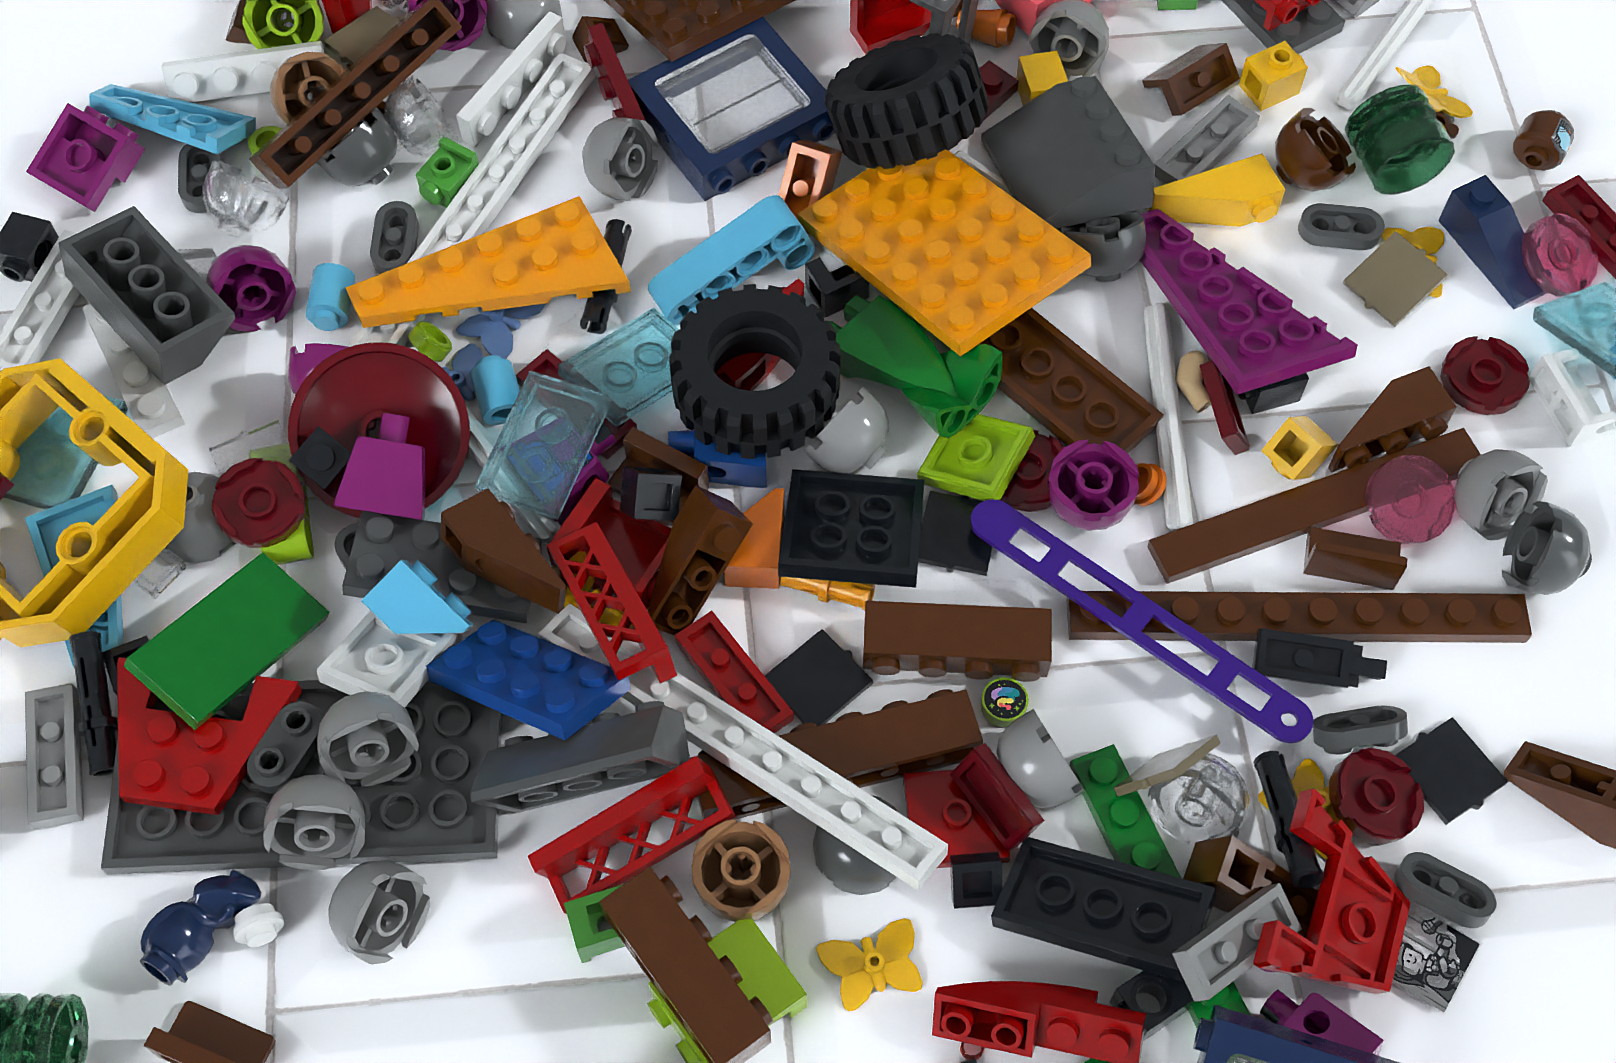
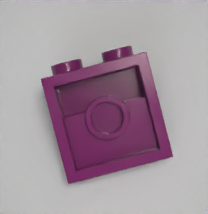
[26,103,145,212]

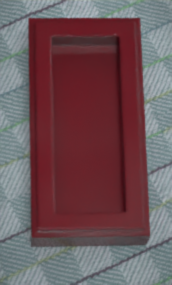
[1199,360,1250,455]
[950,743,1045,852]

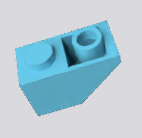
[361,560,474,634]

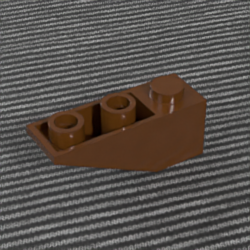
[1328,366,1457,473]
[648,485,753,635]
[441,488,568,614]

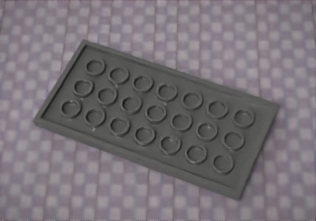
[101,680,502,875]

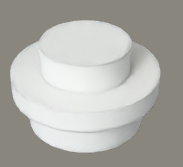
[233,903,284,947]

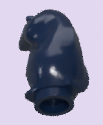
[140,870,262,986]

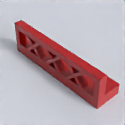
[547,522,677,684]
[527,756,736,914]

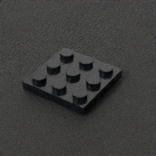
[778,469,925,588]

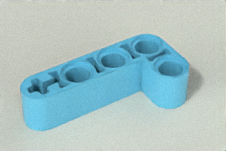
[647,195,815,325]

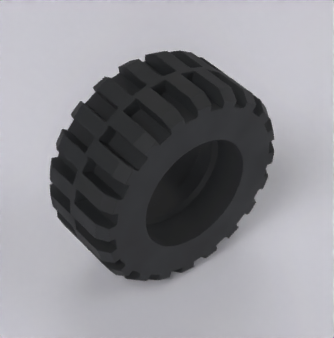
[824,33,989,169]
[669,284,841,459]

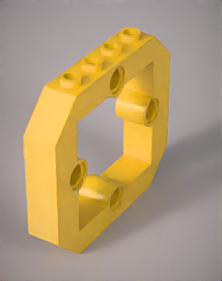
[0,358,189,648]

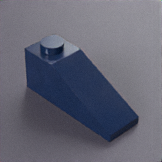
[1438,175,1550,310]

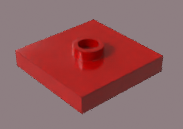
[903,769,1011,869]

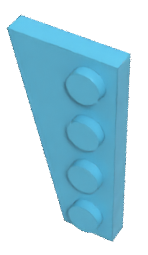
[89,84,256,154]
[25,484,123,667]

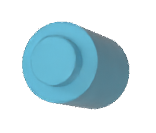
[305,263,355,331]
[470,355,525,425]

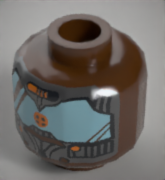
[1513,110,1574,171]

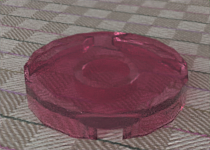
[1521,214,1598,297]
[1365,455,1456,544]

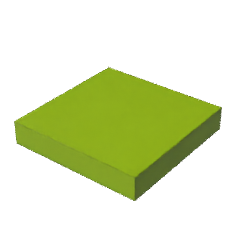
[916,414,1035,501]

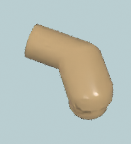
[1175,350,1211,413]

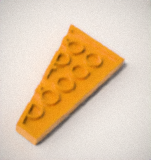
[345,196,631,328]

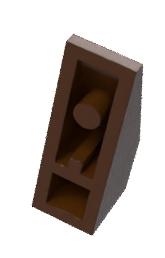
[1504,741,1616,849]
[1183,835,1318,938]

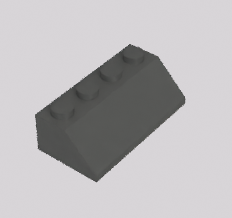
[58,206,235,385]
[470,701,690,813]

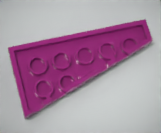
[1140,209,1358,395]

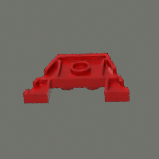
[117,657,302,815]
[1253,788,1411,994]

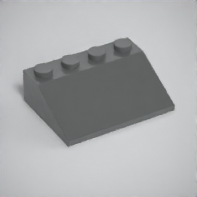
[981,75,1155,229]

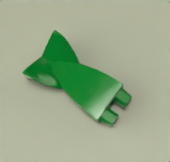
[828,295,1002,438]

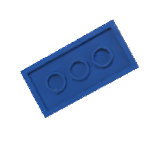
[426,619,631,741]

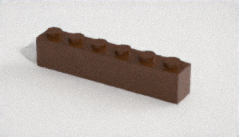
[249,0,462,190]
[690,689,983,820]

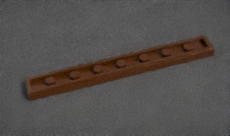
[1147,428,1481,584]

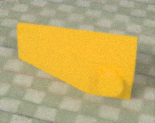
[1146,153,1285,227]

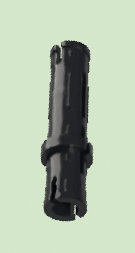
[580,219,632,334]
[69,631,118,776]
[1253,751,1324,889]

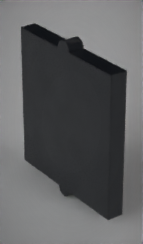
[918,491,993,576]
[765,629,873,726]
[1395,717,1508,825]

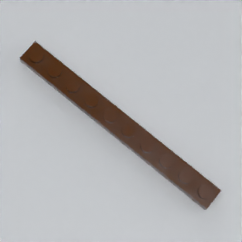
[1066,591,1532,643]

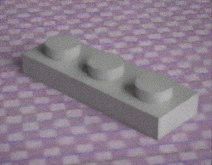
[1154,95,1260,184]
[25,683,83,830]
[1172,883,1302,1002]

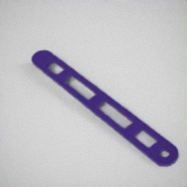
[970,499,1314,743]

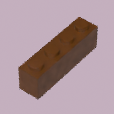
[862,600,1052,682]
[599,866,773,1063]

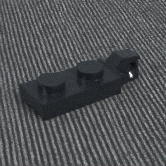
[1252,628,1387,689]

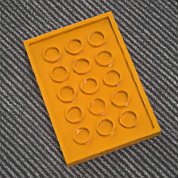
[797,149,1091,357]

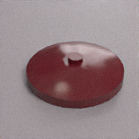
[288,342,471,518]

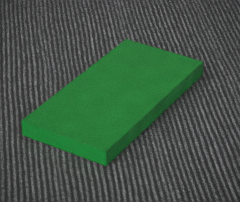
[124,552,330,730]

